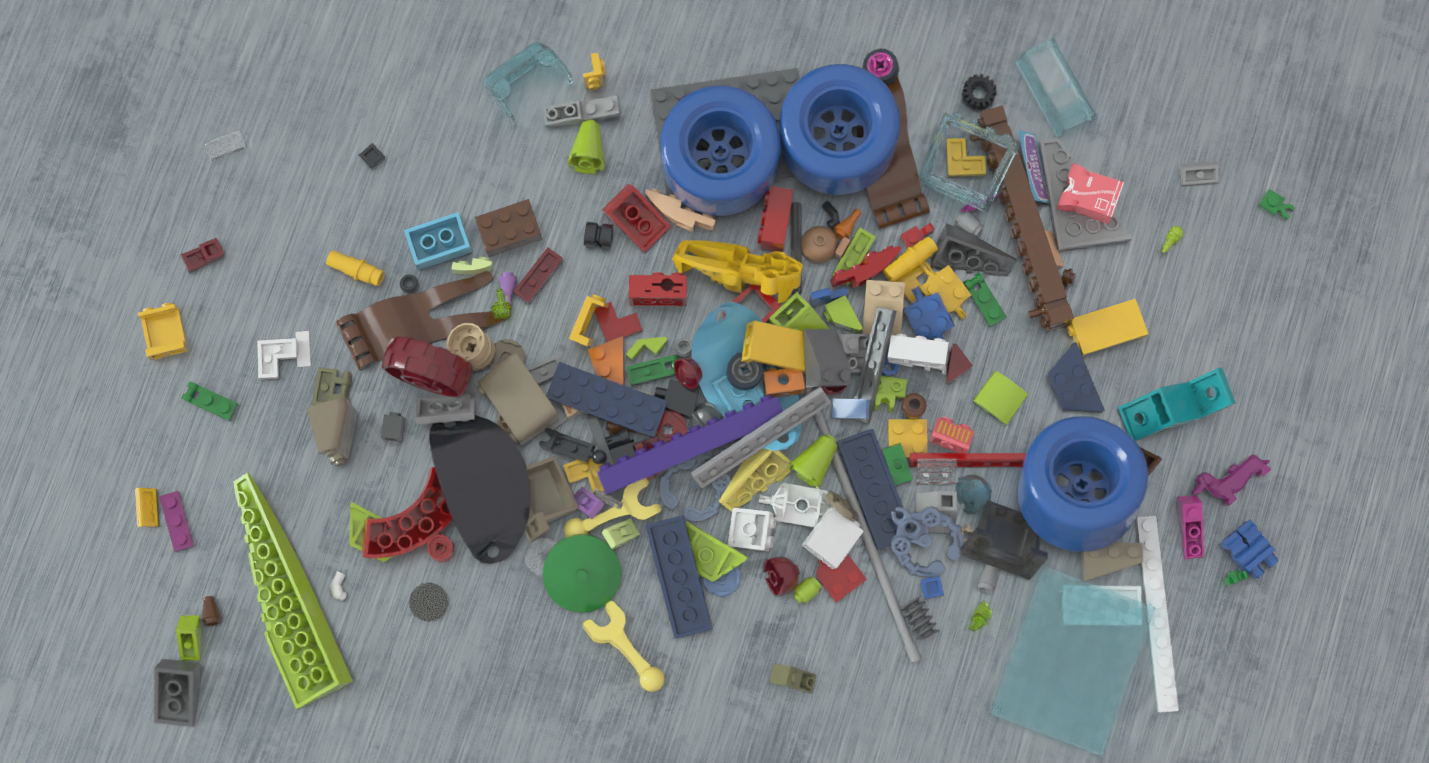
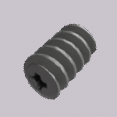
[901,596,940,640]

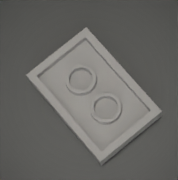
[415,393,476,425]

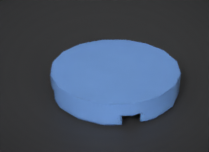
[702,566,741,597]

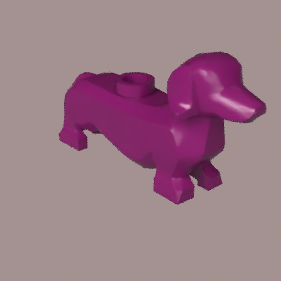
[1192,454,1272,506]

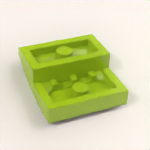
[973,370,1028,425]

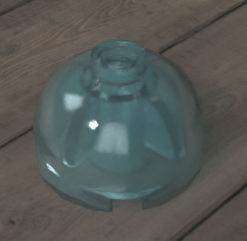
[955,474,992,514]

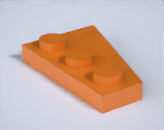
[588,336,625,386]

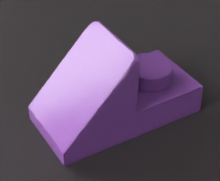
[574,487,605,519]

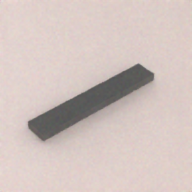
[853,307,897,424]

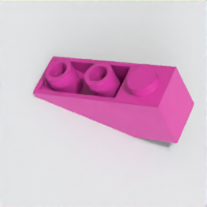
[1177,495,1204,559]

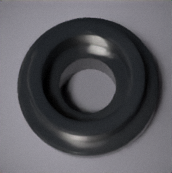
[400,274,419,294]

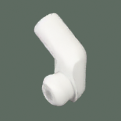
[330,571,347,601]

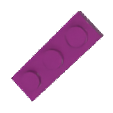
[159,491,195,552]

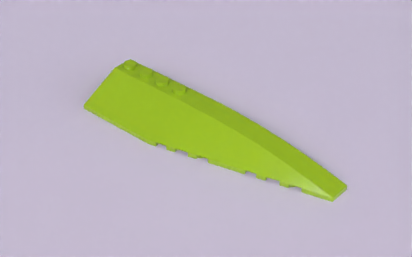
[233,473,353,709]

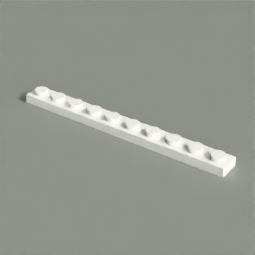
[1136,516,1179,713]

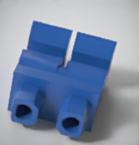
[1218,519,1278,579]

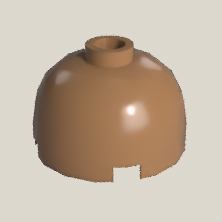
[801,226,838,264]

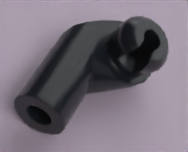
[822,201,840,230]

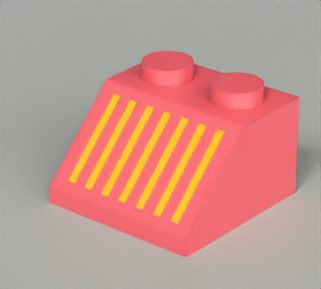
[928,417,974,453]

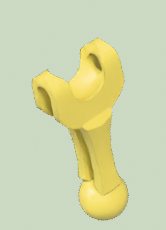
[564,478,662,537]
[582,601,665,692]

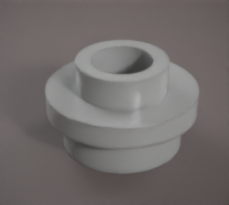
[674,338,692,357]

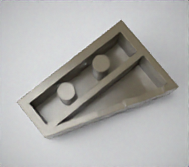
[1080,543,1143,584]

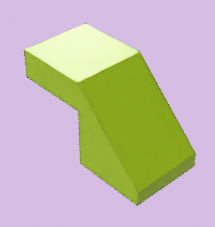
[626,337,668,362]

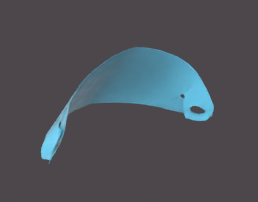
[692,302,801,451]

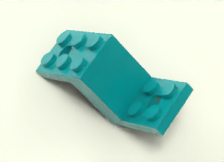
[1118,367,1236,442]

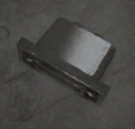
[959,500,1048,580]

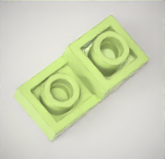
[452,257,494,275]

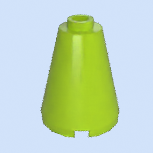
[567,119,605,174]
[787,434,837,489]

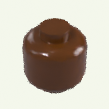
[901,393,927,420]

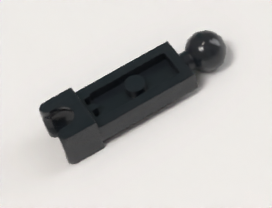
[539,428,607,465]

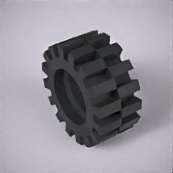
[962,74,997,111]

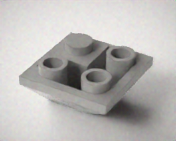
[838,333,870,373]
[916,491,957,533]

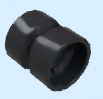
[584,221,614,249]

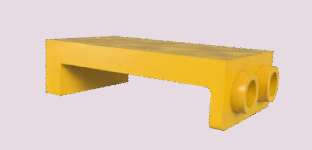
[1067,298,1148,357]
[742,321,806,374]

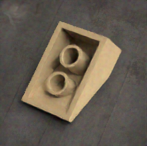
[863,280,905,339]

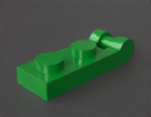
[963,272,1007,328]
[626,354,679,386]
[181,381,239,421]

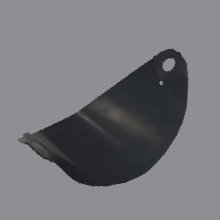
[429,415,531,564]

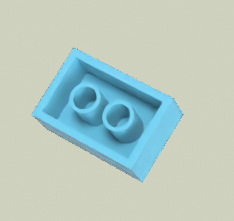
[404,212,472,271]

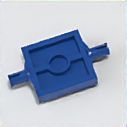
[903,286,955,340]

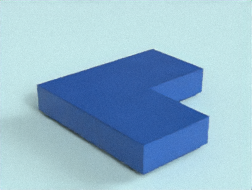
[809,288,849,308]

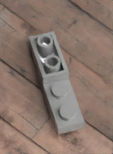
[543,95,621,126]

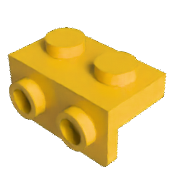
[583,53,606,90]

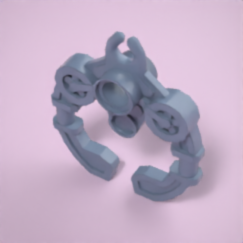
[659,446,731,522]
[891,506,964,577]

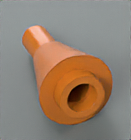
[833,209,861,240]

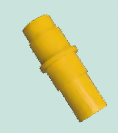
[883,237,938,282]
[326,250,385,287]

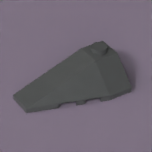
[931,224,1016,275]

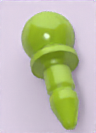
[1162,226,1184,253]

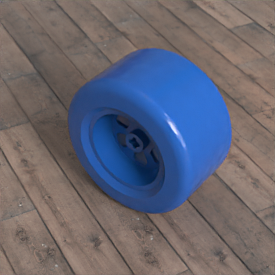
[779,64,900,195]
[660,85,781,216]
[1017,416,1148,552]

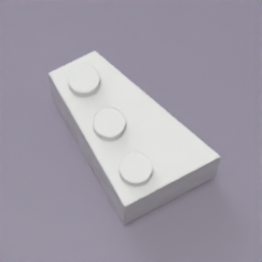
[888,334,950,375]

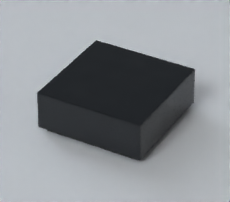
[359,143,386,170]

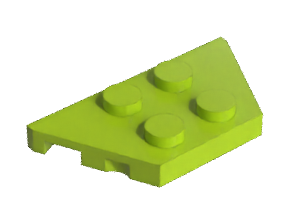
[349,502,393,563]
[685,520,748,582]

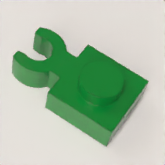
[1258,189,1295,220]
[1223,570,1249,586]

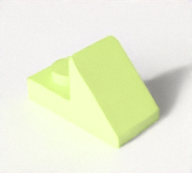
[602,518,641,550]

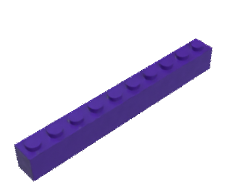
[596,394,783,494]

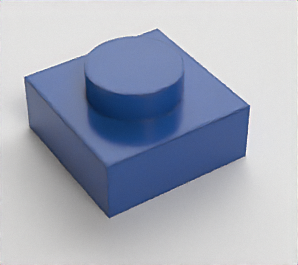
[920,576,944,600]

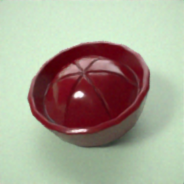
[674,358,703,389]

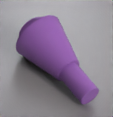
[498,272,517,308]

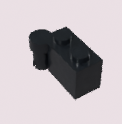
[605,428,636,464]

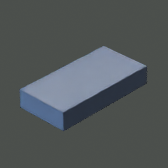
[832,399,870,419]

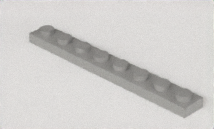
[691,387,832,488]

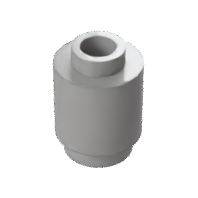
[955,211,984,236]

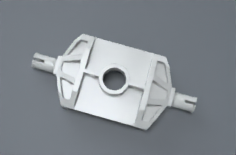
[759,483,833,527]

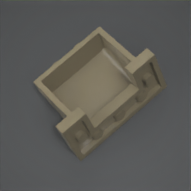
[525,456,579,543]

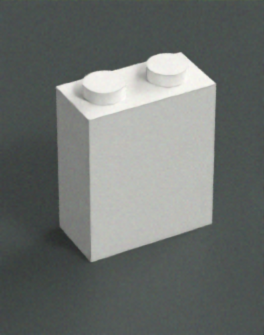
[802,507,863,569]

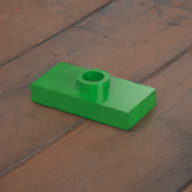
[882,443,913,485]

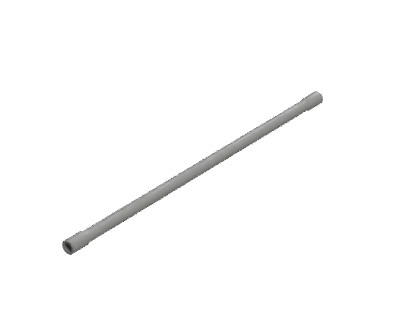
[803,374,922,663]

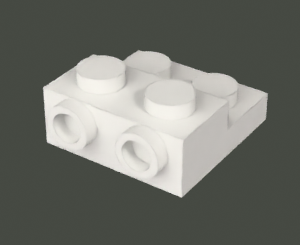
[728,508,777,552]

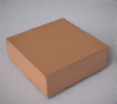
[835,237,850,260]

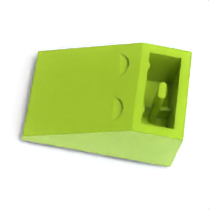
[769,292,829,331]

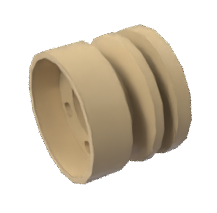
[446,323,496,371]

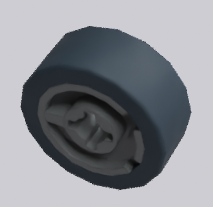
[726,352,764,390]

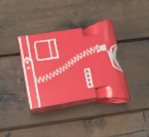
[1056,163,1124,224]

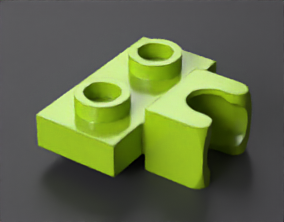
[874,376,907,413]

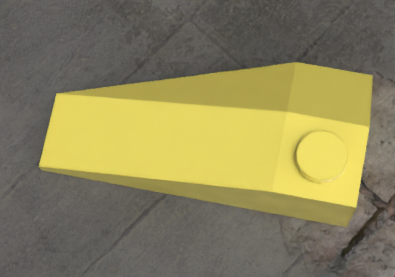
[719,448,792,512]

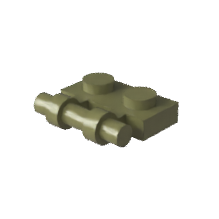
[312,367,352,406]

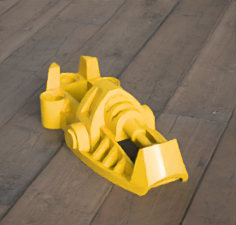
[672,240,803,303]

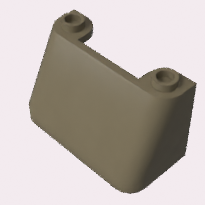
[477,352,559,446]
[307,398,357,466]

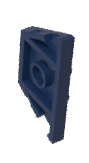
[1047,342,1105,412]

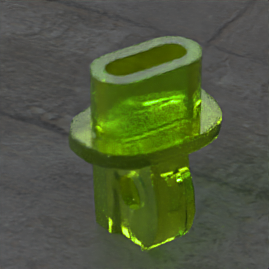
[491,288,511,319]
[969,600,992,631]

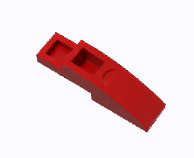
[830,246,901,289]

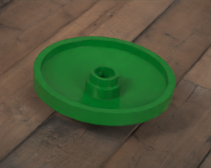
[543,534,621,612]

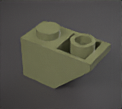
[769,664,817,694]

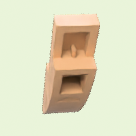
[645,189,716,232]

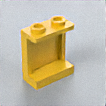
[569,294,609,347]
[138,303,188,360]

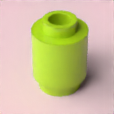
[793,576,822,604]

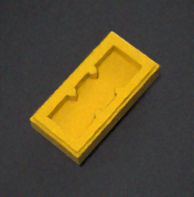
[135,488,158,527]

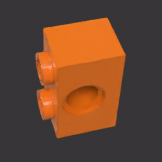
[762,368,805,397]

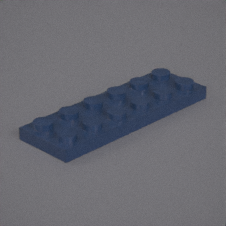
[546,362,668,438]
[836,428,911,550]
[646,515,713,639]

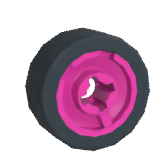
[863,48,899,85]

